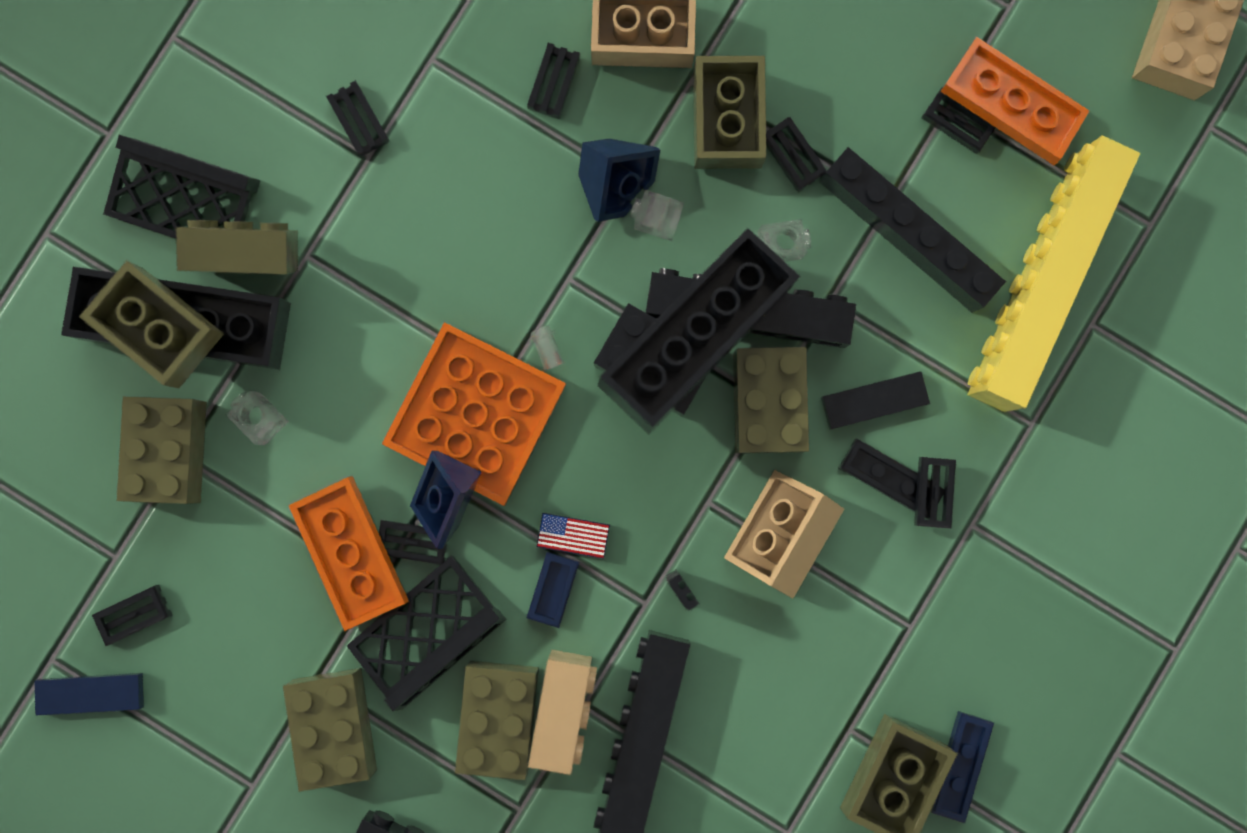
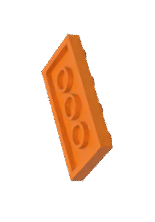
[941,37,1089,166]
[288,476,409,631]

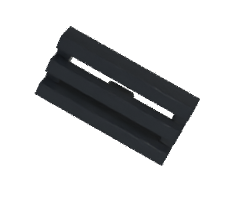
[527,43,580,119]
[326,80,390,157]
[921,87,996,154]
[766,116,827,193]
[914,457,956,529]
[379,520,447,565]
[666,569,699,611]
[92,585,173,646]

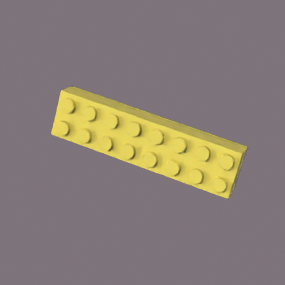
[967,135,1140,412]

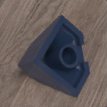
[578,138,661,222]

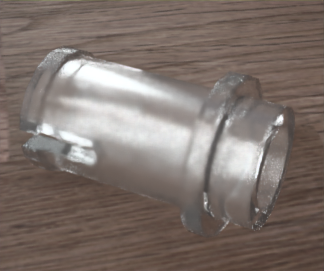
[529,325,565,371]

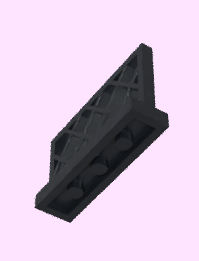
[103,135,260,238]
[347,556,507,711]

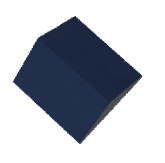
[410,450,482,549]

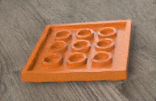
[382,322,567,506]

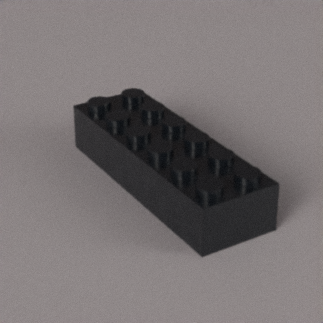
[598,228,800,435]
[61,267,291,370]

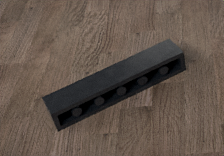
[819,147,1006,313]
[646,268,856,348]
[593,630,691,833]

